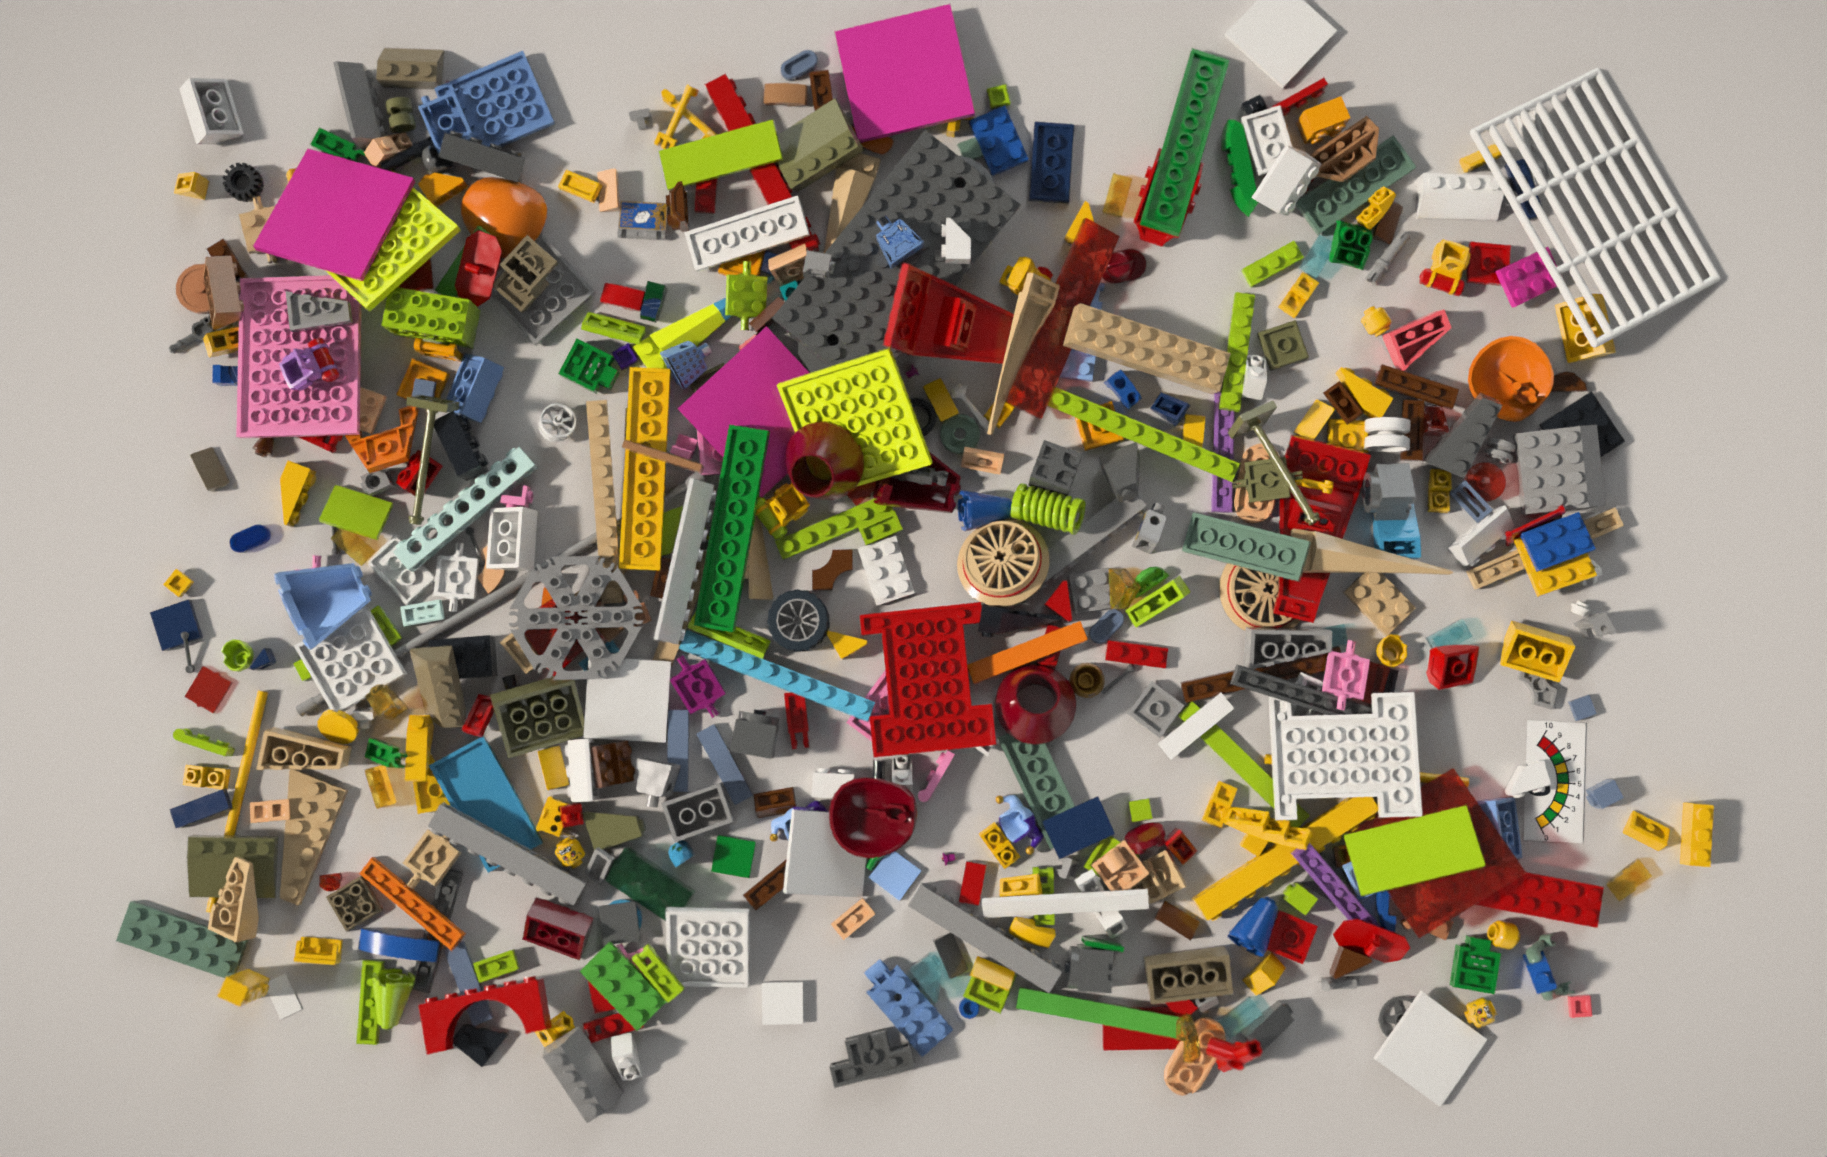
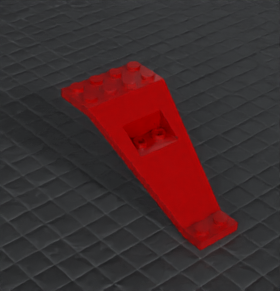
[884,264,1052,371]
[1273,434,1371,623]

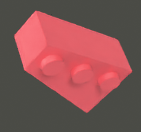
[1382,309,1452,371]

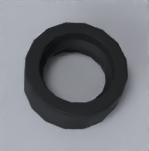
[910,398,936,436]

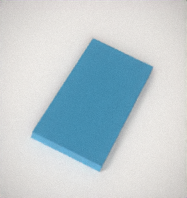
[429,735,543,873]

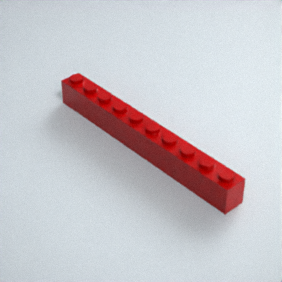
[704,74,821,252]

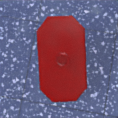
[455,230,502,307]
[1333,919,1410,963]

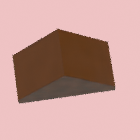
[1329,946,1373,979]

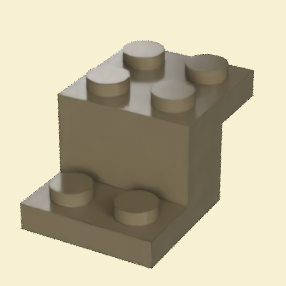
[493,235,559,313]

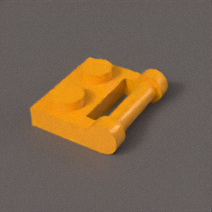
[414,338,463,362]

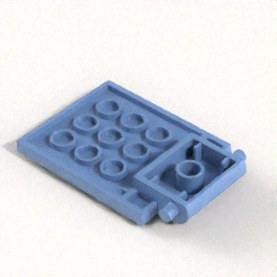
[418,51,555,155]

